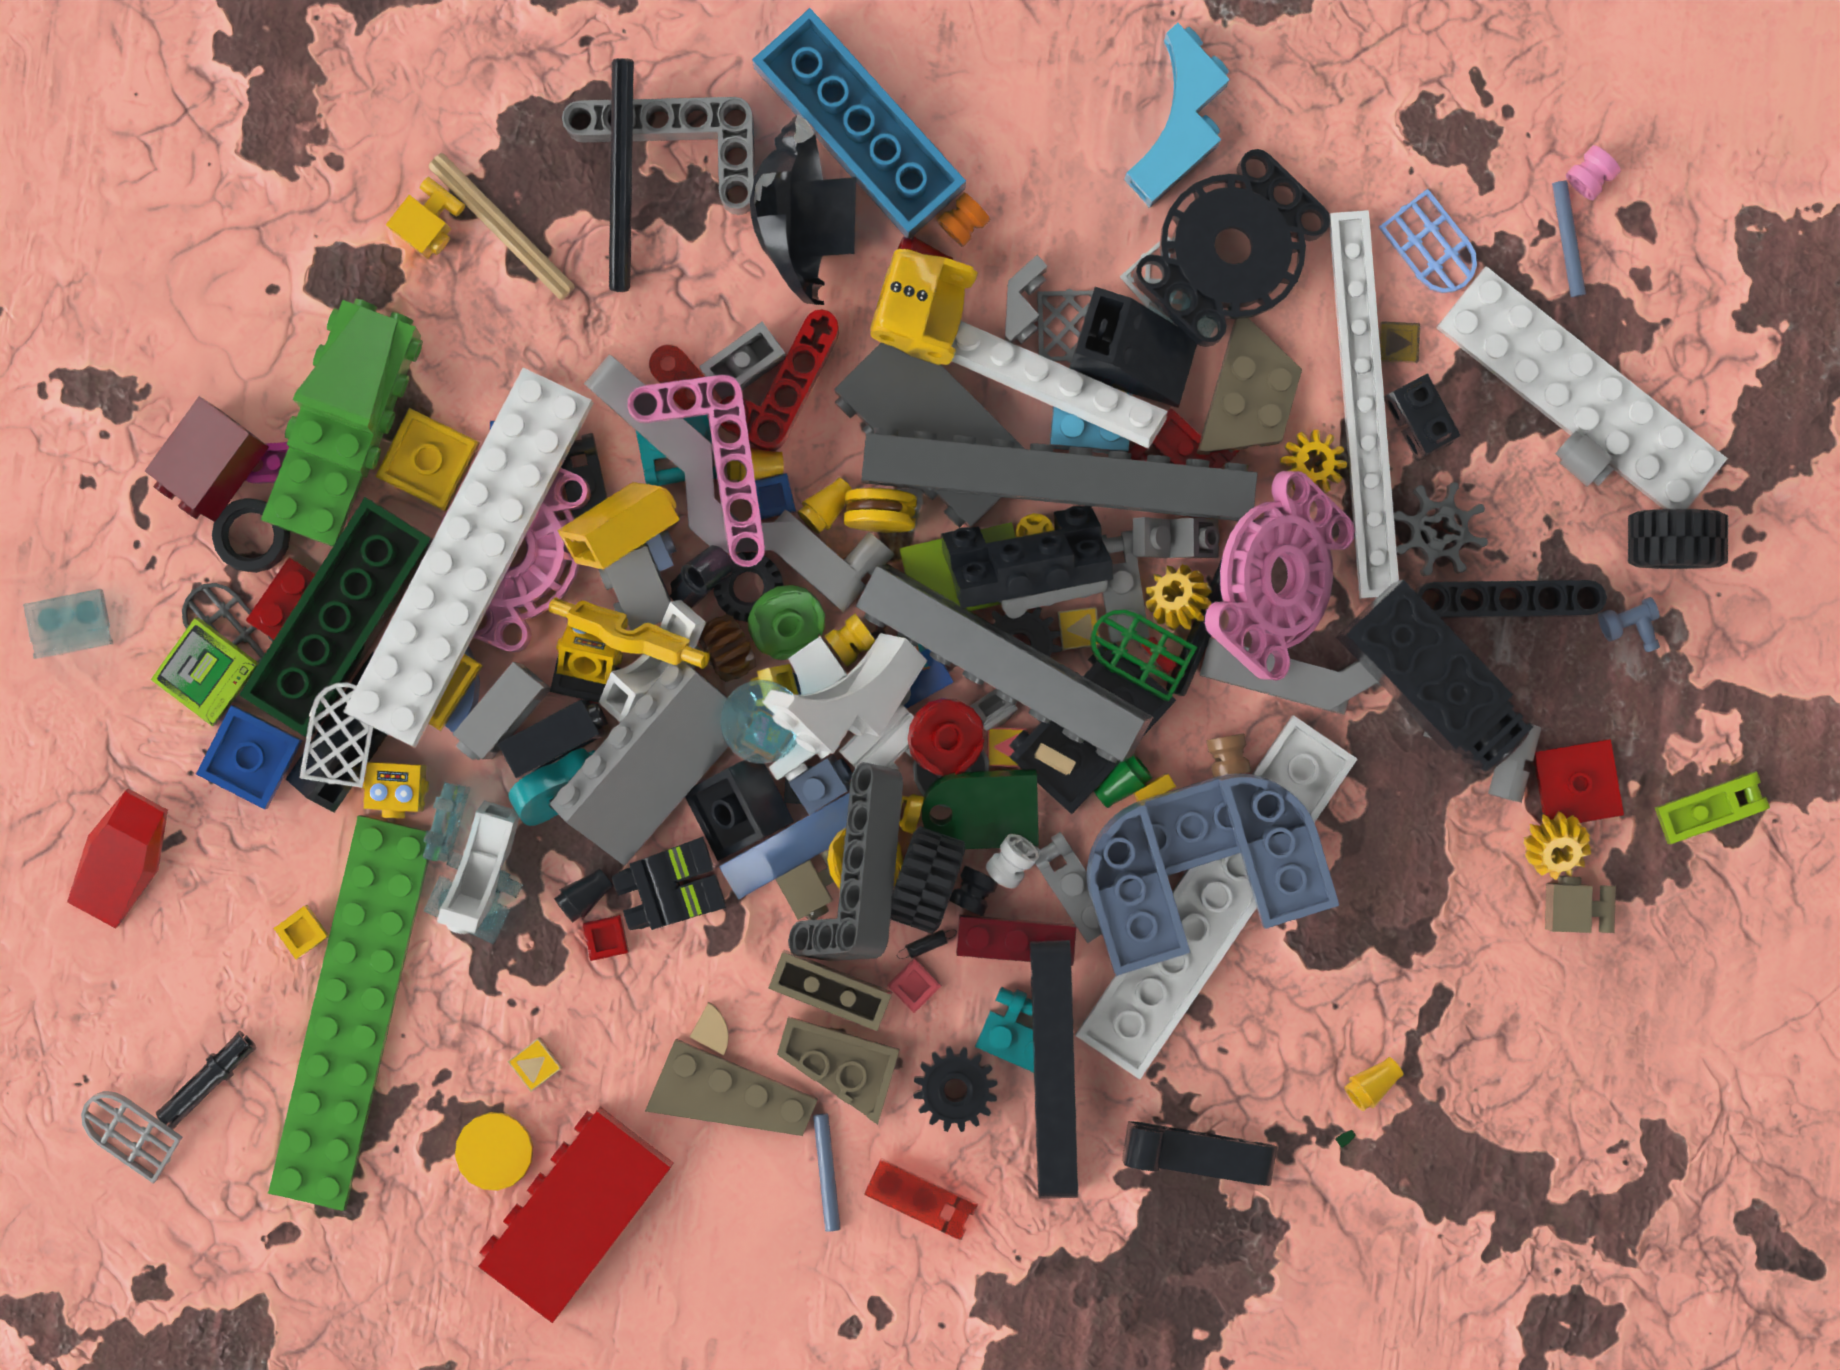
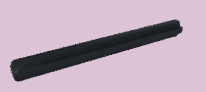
[609,58,634,292]

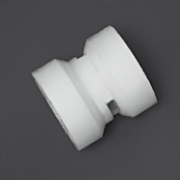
[986,834,1039,889]

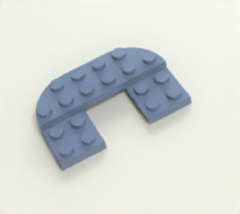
[1087,773,1340,976]

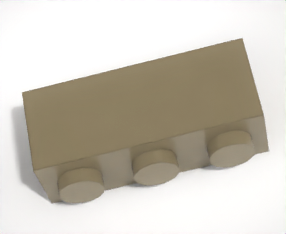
[768,949,892,1031]

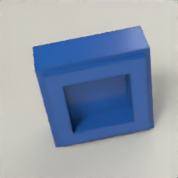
[755,473,796,520]

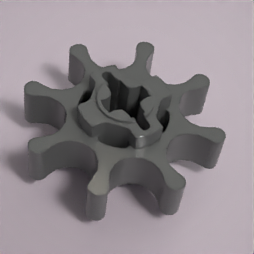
[1394,482,1488,576]

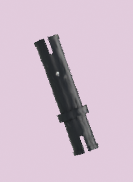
[156,1031,257,1129]

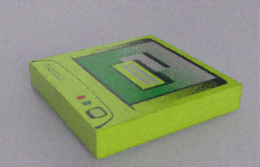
[150,617,259,726]

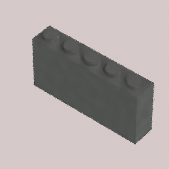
[834,343,1025,528]

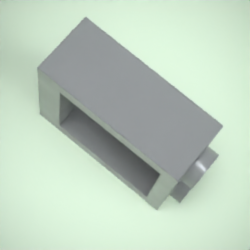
[452,662,551,760]

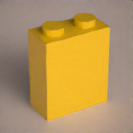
[557,482,680,570]

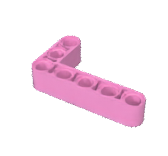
[628,375,765,567]

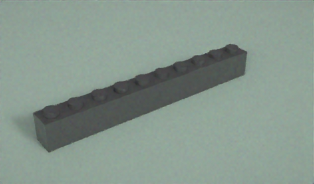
[861,427,1258,521]

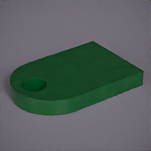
[921,769,1039,850]

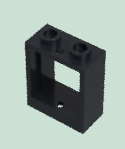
[498,699,608,778]

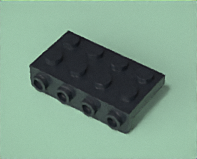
[1009,642,1176,814]

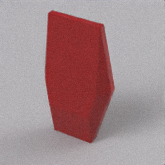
[67,789,168,929]

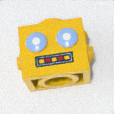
[556,624,623,684]
[362,762,429,818]

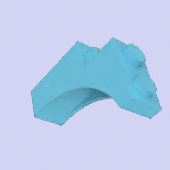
[1124,23,1230,208]

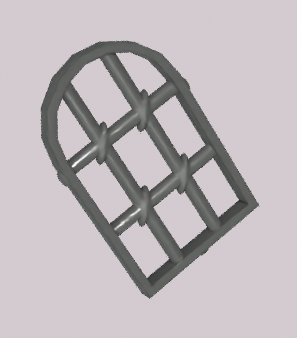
[182,583,274,663]

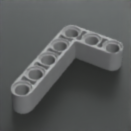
[562,97,755,215]

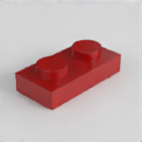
[245,557,315,640]

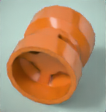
[937,192,991,247]

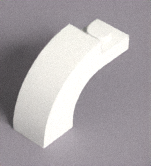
[599,600,706,722]

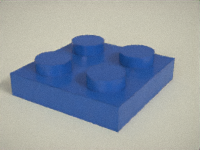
[196,705,303,809]

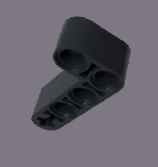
[1122,1121,1277,1186]

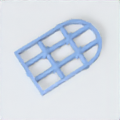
[1378,189,1477,293]

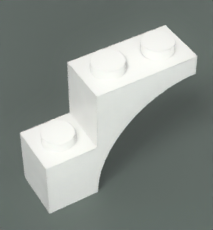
[768,637,847,782]
[437,800,520,934]

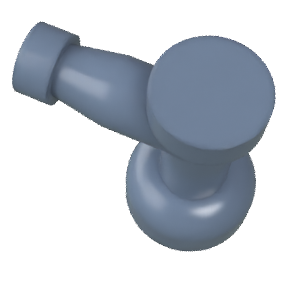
[1598,597,1660,652]

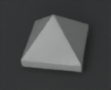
[970,689,1018,731]

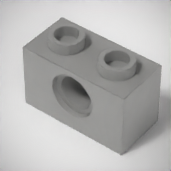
[699,321,786,400]

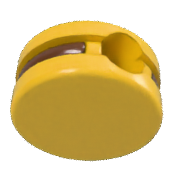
[844,488,917,533]

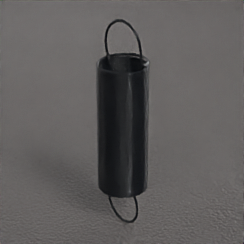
[897,929,957,959]

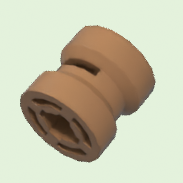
[1206,733,1251,778]

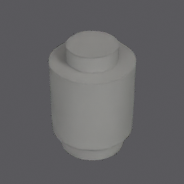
[1555,431,1614,487]

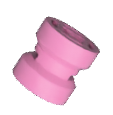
[1565,145,1621,200]

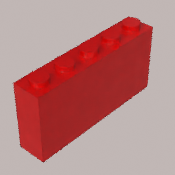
[478,1107,674,1323]

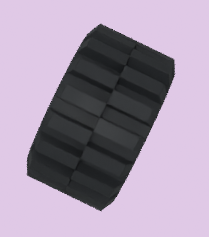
[1628,509,1728,569]
[890,826,965,934]

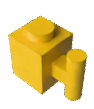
[386,176,465,259]

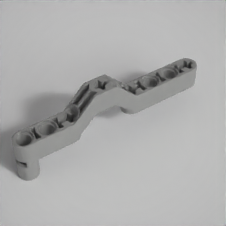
[584,354,895,612]
[1199,638,1541,803]

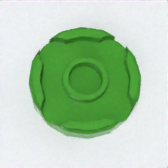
[748,585,825,660]

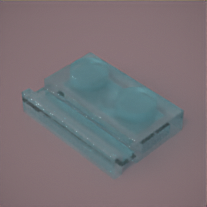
[23,589,113,659]

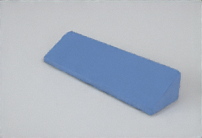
[719,792,850,899]

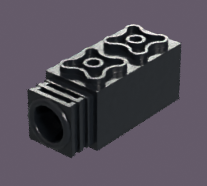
[1336,579,1534,774]

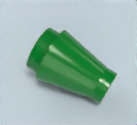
[1094,754,1153,808]

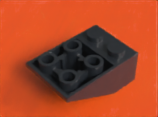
[1069,287,1197,408]

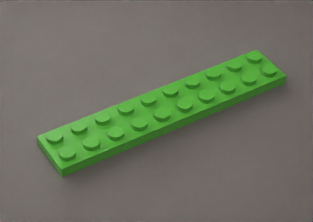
[268,815,435,1211]

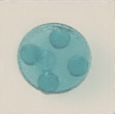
[721,680,797,763]

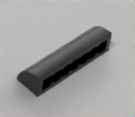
[286,651,388,813]

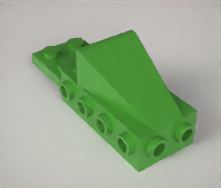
[261,299,423,547]

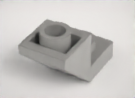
[1004,255,1048,344]
[1133,517,1220,558]

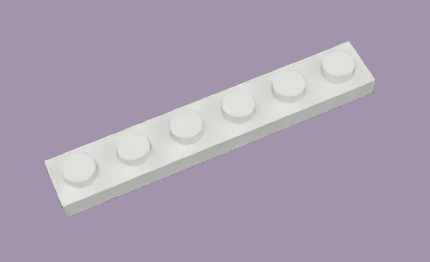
[951,321,1167,448]

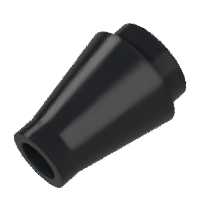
[554,868,613,923]

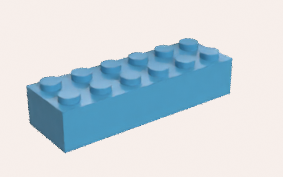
[752,8,966,239]

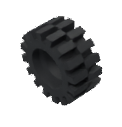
[713,552,784,622]

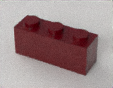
[956,914,1077,966]

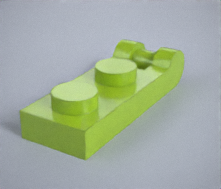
[1655,771,1770,844]

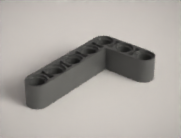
[788,762,903,961]

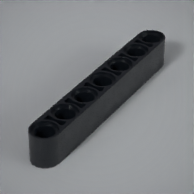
[1030,940,1078,1199]

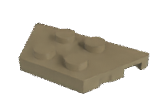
[1196,318,1302,455]

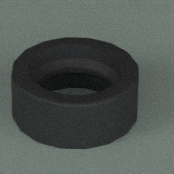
[212,498,290,573]

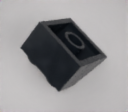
[685,754,794,861]

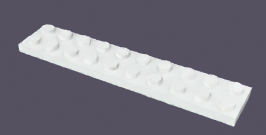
[343,367,594,748]
[1075,715,1357,1080]

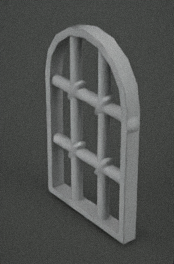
[81,1091,183,1184]

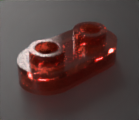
[649,345,714,410]

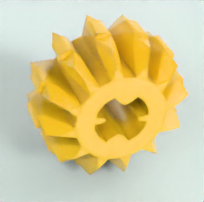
[1280,429,1347,493]
[1145,564,1212,631]
[1523,811,1592,880]

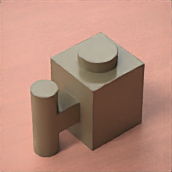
[775,849,834,920]
[1545,876,1616,933]

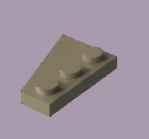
[777,1016,900,1125]

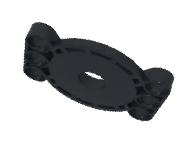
[1133,149,1330,347]

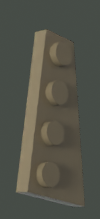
[645,1039,818,1136]

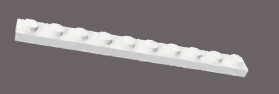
[1329,210,1399,599]

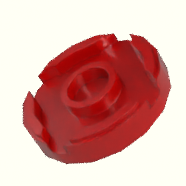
[907,698,984,776]

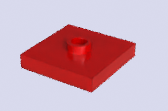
[1533,739,1624,823]

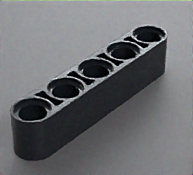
[1414,580,1607,618]

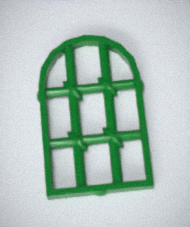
[1090,609,1197,702]

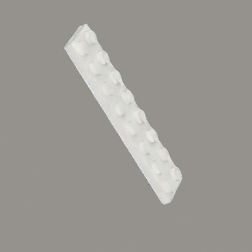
[1436,266,1728,509]

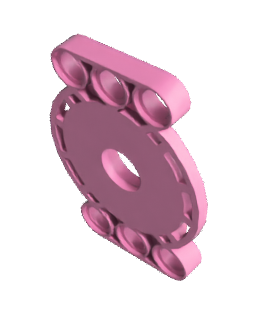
[440,468,591,652]
[1205,471,1355,680]

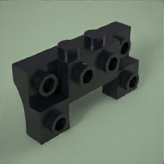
[941,506,1113,609]

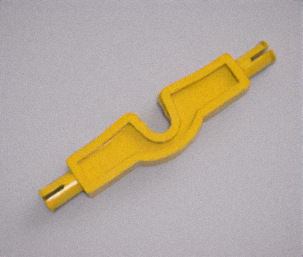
[549,597,710,669]

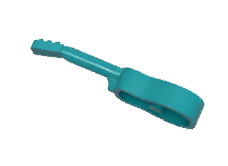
[509,748,595,826]

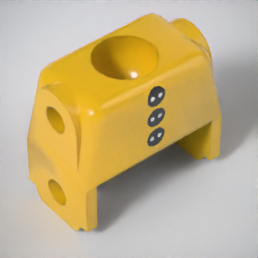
[870,249,978,365]

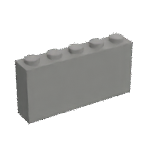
[549,661,752,866]

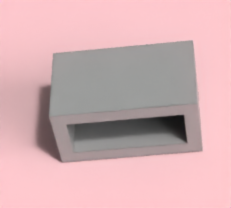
[598,542,672,630]

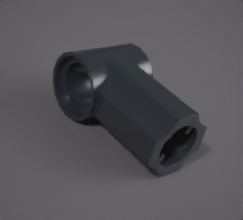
[670,545,733,609]

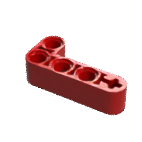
[719,309,839,451]

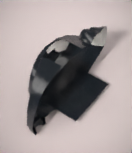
[750,114,856,305]

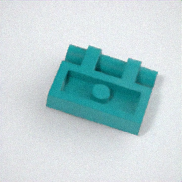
[975,987,1034,1073]

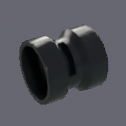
[949,865,998,916]

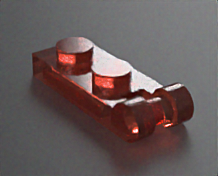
[864,1158,978,1240]

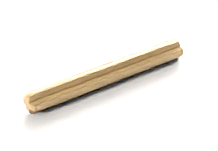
[429,153,575,300]

